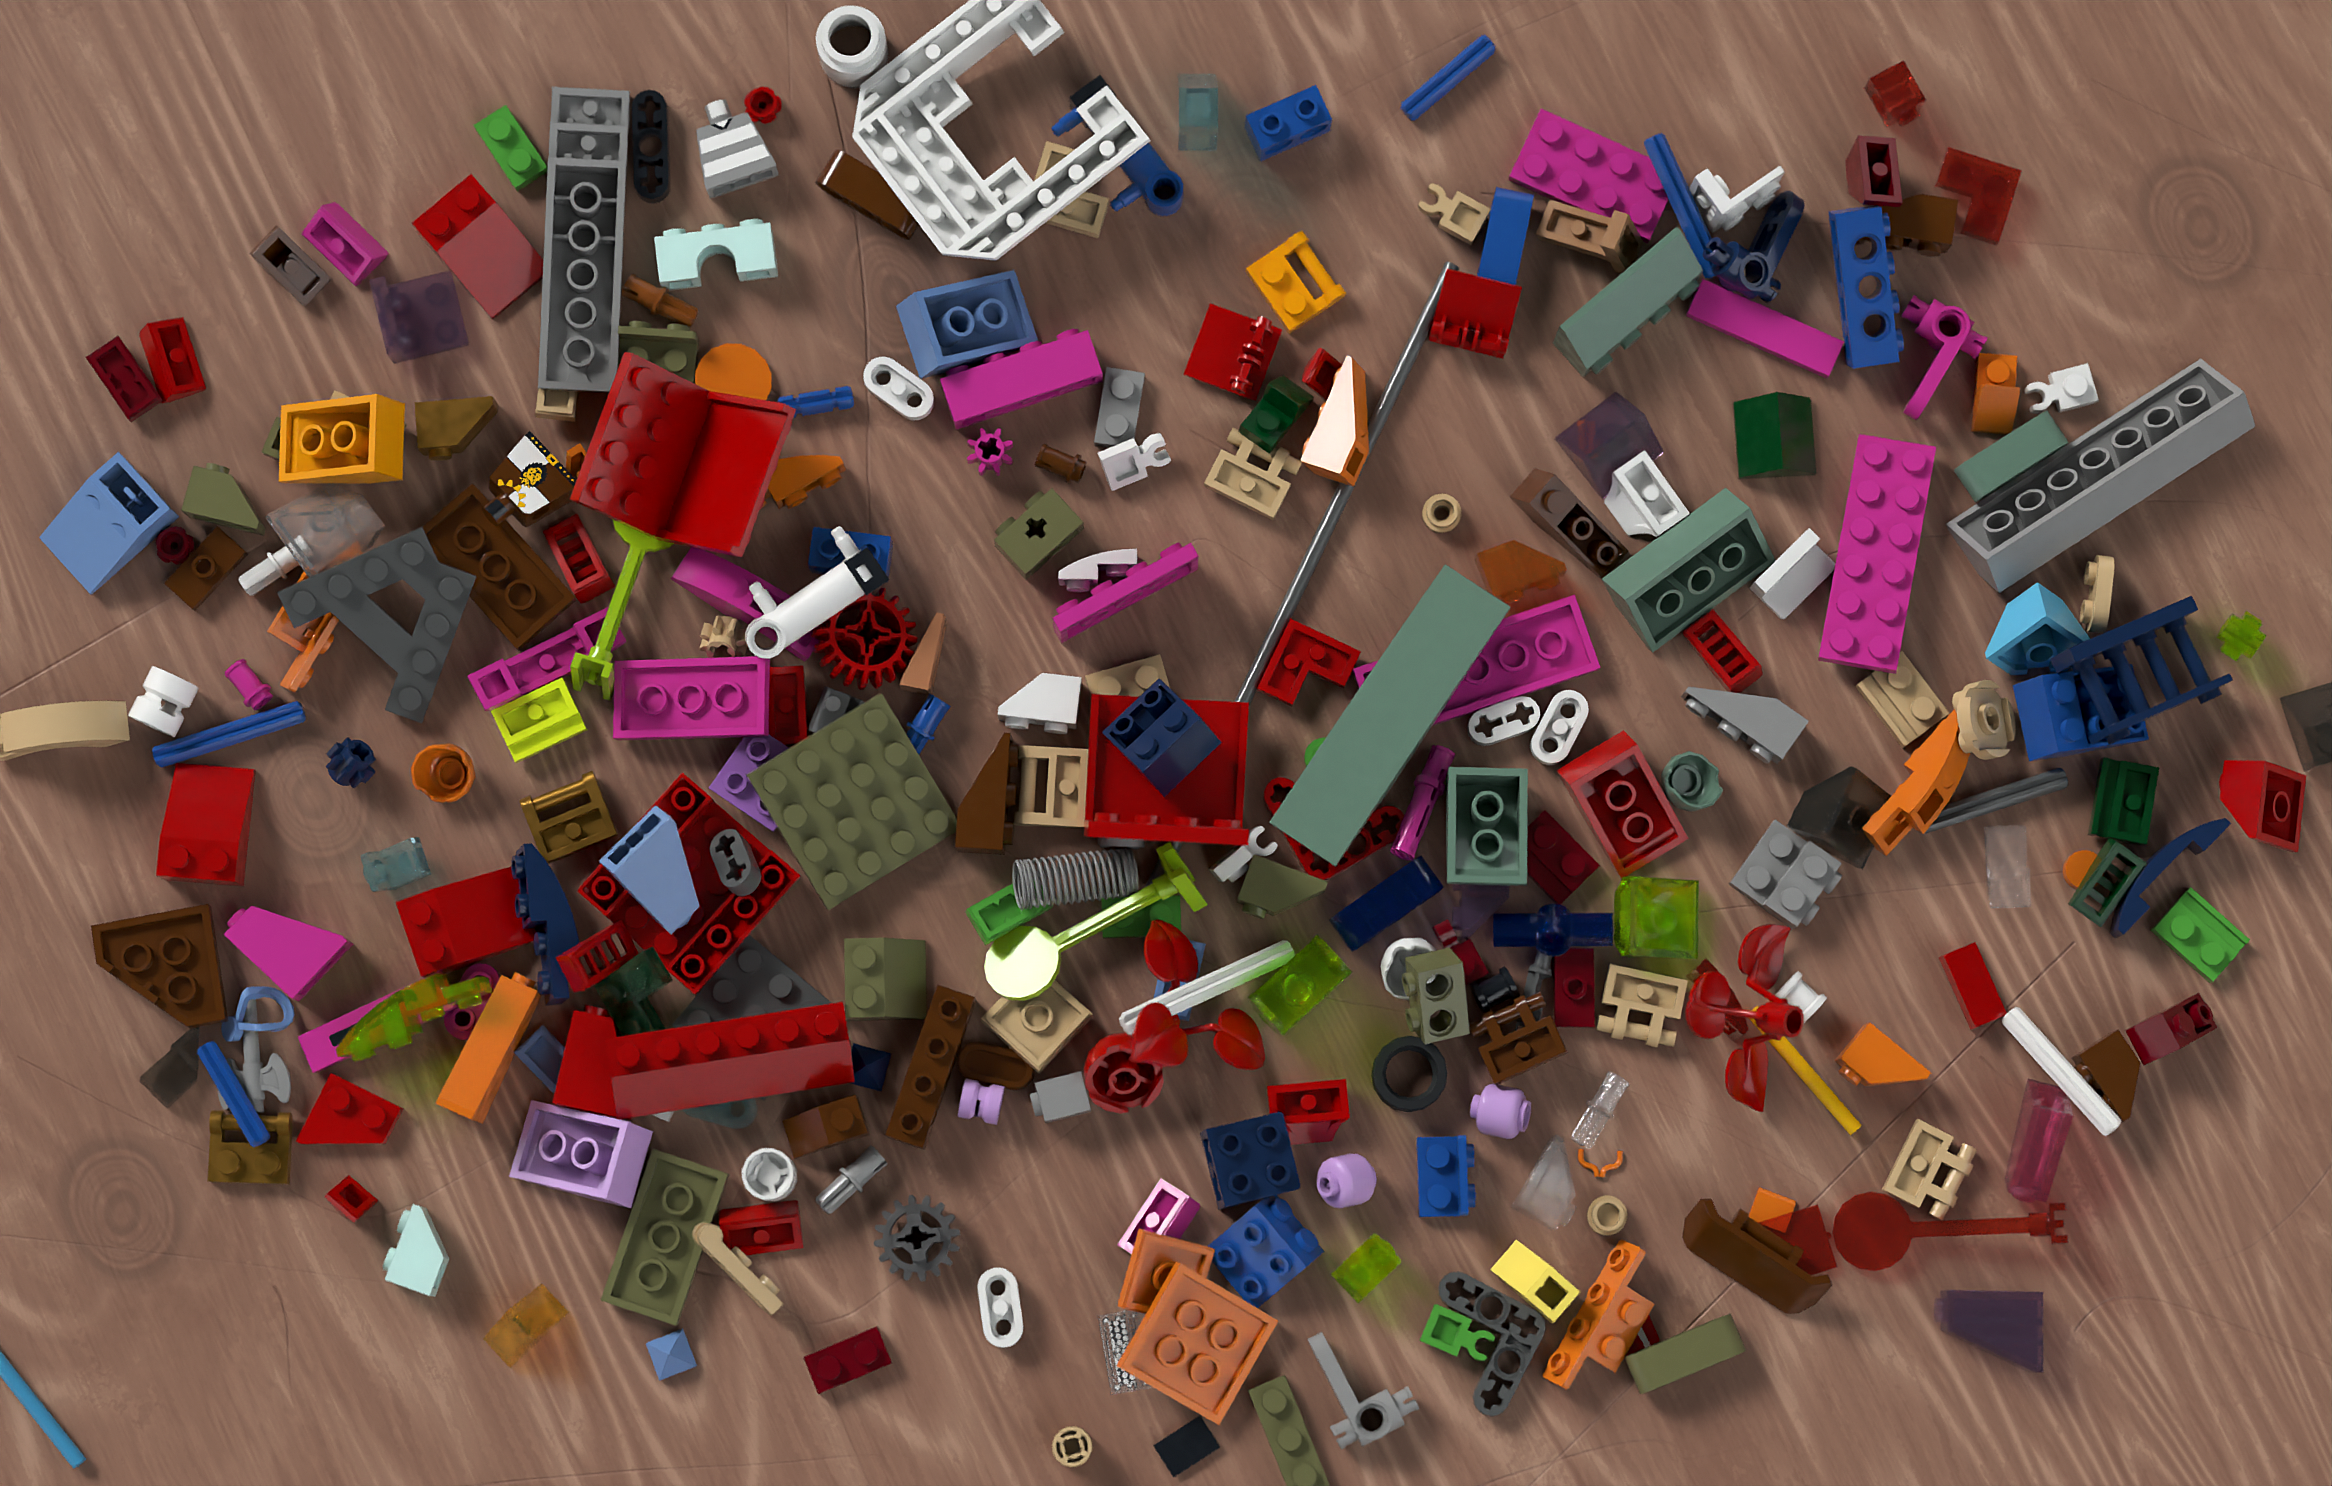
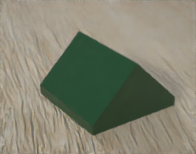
[1733,392,1817,479]

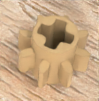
[699,616,748,658]

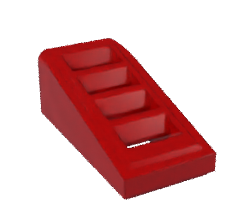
[542,513,615,604]
[1682,609,1763,693]
[555,920,639,992]

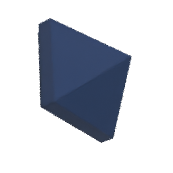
[850,1043,892,1092]

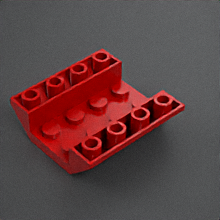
[576,772,801,995]

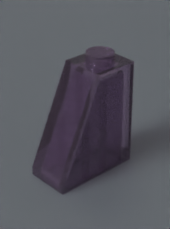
[1934,1290,2043,1372]

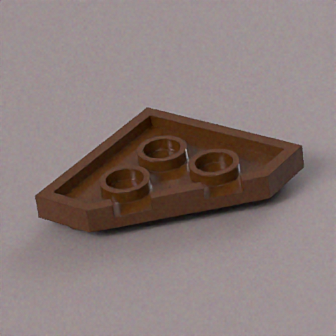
[91,904,228,1029]

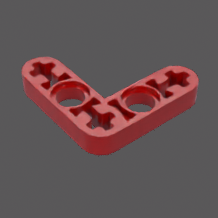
[1263,777,1404,881]

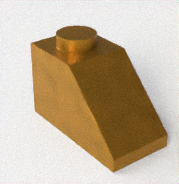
[415,396,498,461]

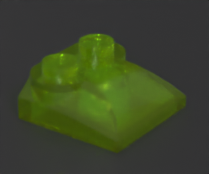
[1614,876,1699,960]

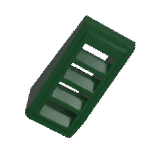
[2068,838,2147,927]

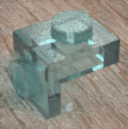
[361,837,431,892]

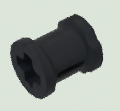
[1469,966,1520,1013]

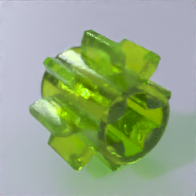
[2216,611,2266,661]

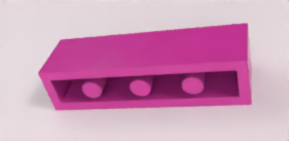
[940,329,1103,430]

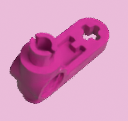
[1901,295,1988,420]

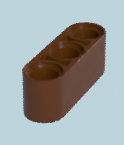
[815,149,919,240]

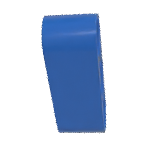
[1477,187,1534,285]

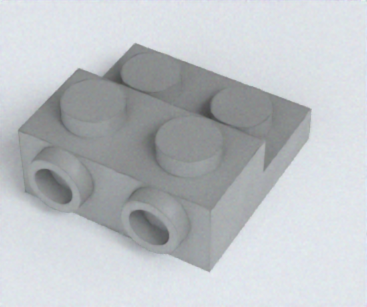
[1729,819,1842,930]

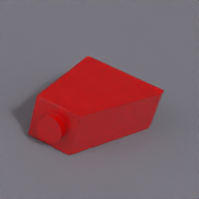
[552,1005,633,1122]

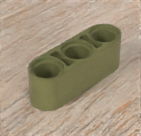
[1625,1313,1746,1394]

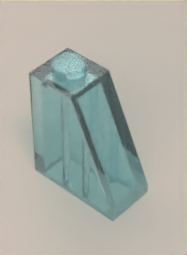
[1178,74,1218,151]

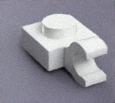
[1208,826,1278,883]

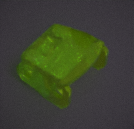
[1247,934,1352,1037]

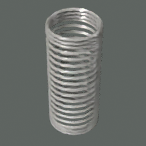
[1012,847,1138,910]

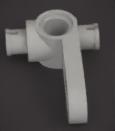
[1307,1332,1419,1450]

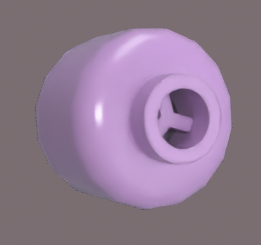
[1470,1084,1531,1139]
[1317,1154,1376,1208]

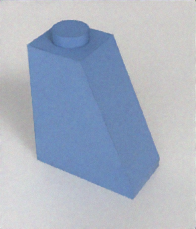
[599,805,700,934]

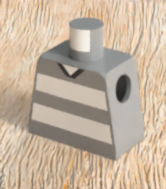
[696,100,779,199]

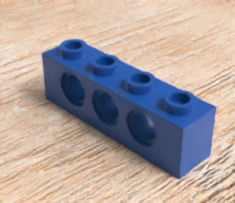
[1828,205,1904,369]

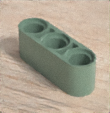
[1954,411,2069,503]

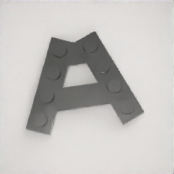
[277,526,476,723]

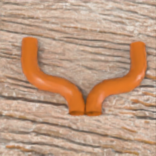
[1578,1149,1623,1177]

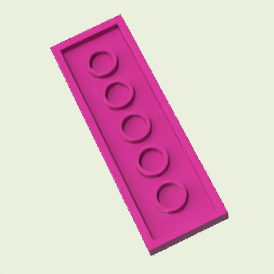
[1818,434,1936,674]
[1353,595,1601,726]

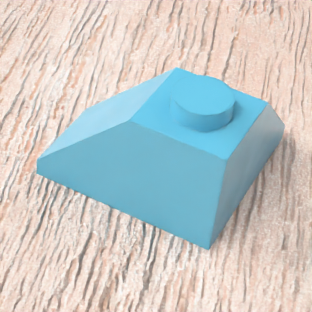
[1985,582,2090,675]

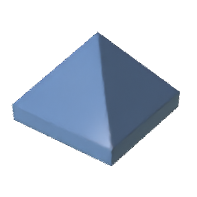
[646,1329,697,1381]

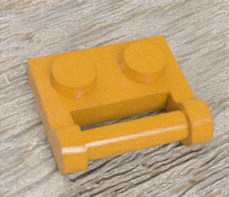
[1246,230,1347,334]

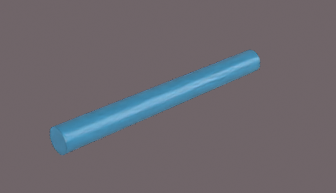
[0,1351,86,1469]

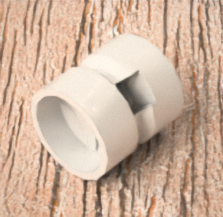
[128,666,199,737]
[742,1148,797,1202]

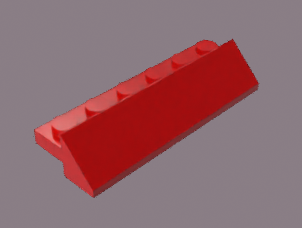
[605,1002,855,1120]

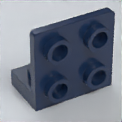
[1200,1112,1301,1210]

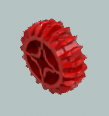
[811,587,918,690]

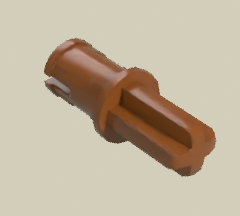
[621,273,698,327]

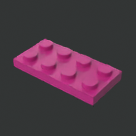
[1508,108,1668,243]
[1052,543,1199,643]
[613,656,770,741]

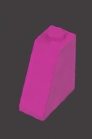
[223,906,354,1002]

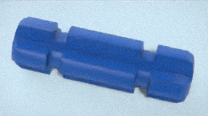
[777,386,854,418]

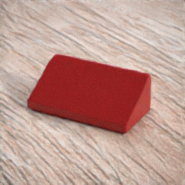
[139,317,207,404]
[1939,942,2007,1030]
[719,1200,804,1256]

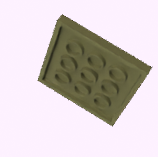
[746,693,957,910]

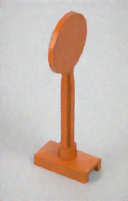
[566,343,772,478]

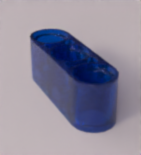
[1329,855,1444,952]

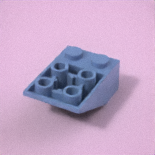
[39,452,179,595]

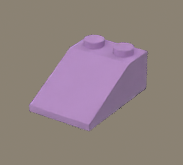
[509,1100,653,1208]

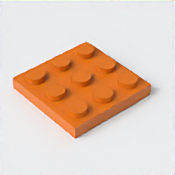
[1116,1261,1278,1425]

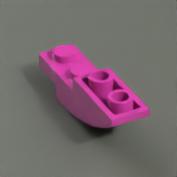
[671,547,820,662]

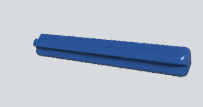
[1644,133,1716,279]
[152,701,306,768]

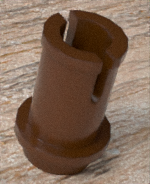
[1035,444,1087,484]

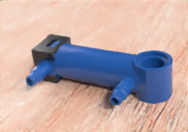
[1052,75,1184,216]

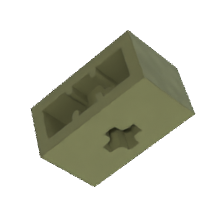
[994,488,1084,580]

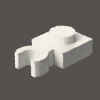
[2024,363,2099,414]
[1098,433,1171,491]

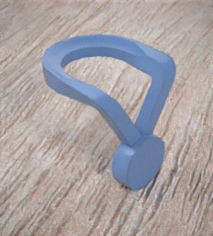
[221,986,295,1042]

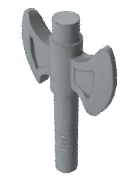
[217,995,291,1113]

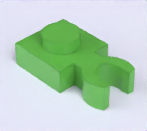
[1419,1304,1495,1361]

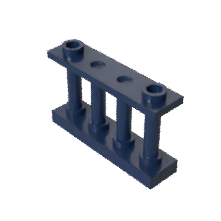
[2050,596,2233,745]

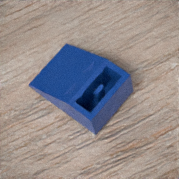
[2013,664,2149,761]

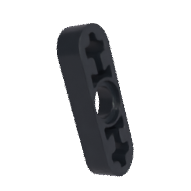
[632,90,670,204]

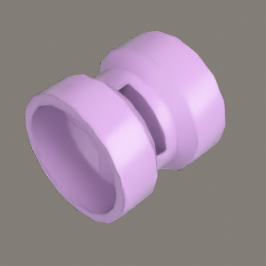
[958,1078,1005,1125]

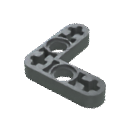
[1438,1272,1546,1416]

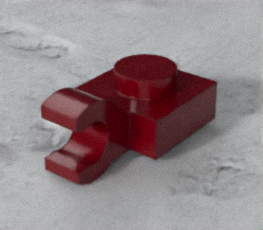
[1432,919,1489,986]

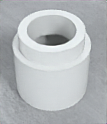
[816,6,888,87]

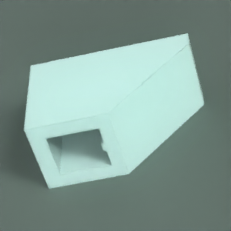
[383,1204,449,1296]

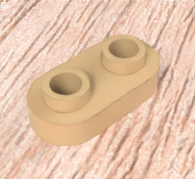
[2080,555,2115,634]

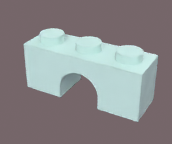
[654,219,778,290]

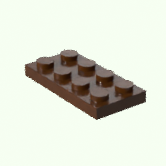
[423,483,577,651]

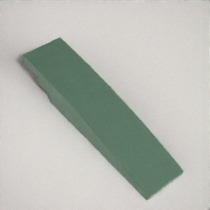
[1269,564,1511,867]

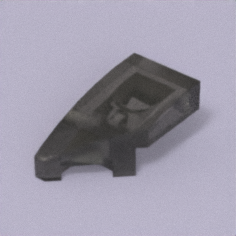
[140,1027,200,1109]

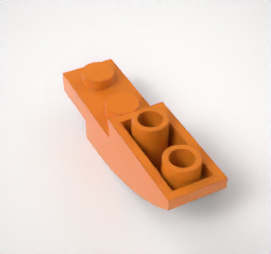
[761,455,846,509]
[1862,709,1970,856]

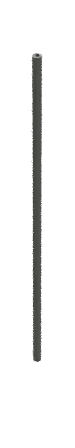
[1146,262,1460,886]

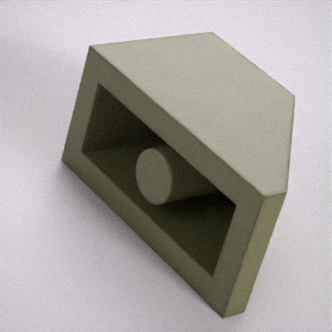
[181,463,266,536]
[1237,855,1328,919]

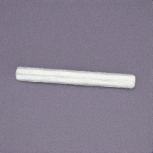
[1119,940,1295,1034]

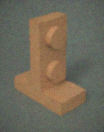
[1536,200,1643,273]

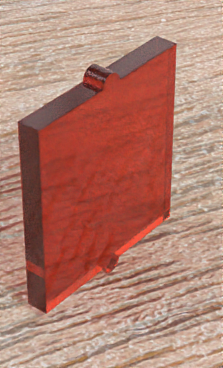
[1758,1204,1837,1275]

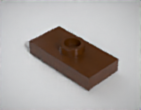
[164,526,248,611]

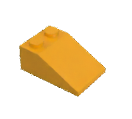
[279,394,405,484]

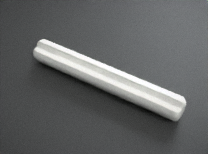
[2002,1007,2121,1136]

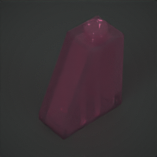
[2005,1079,2073,1203]

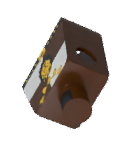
[482,431,576,527]

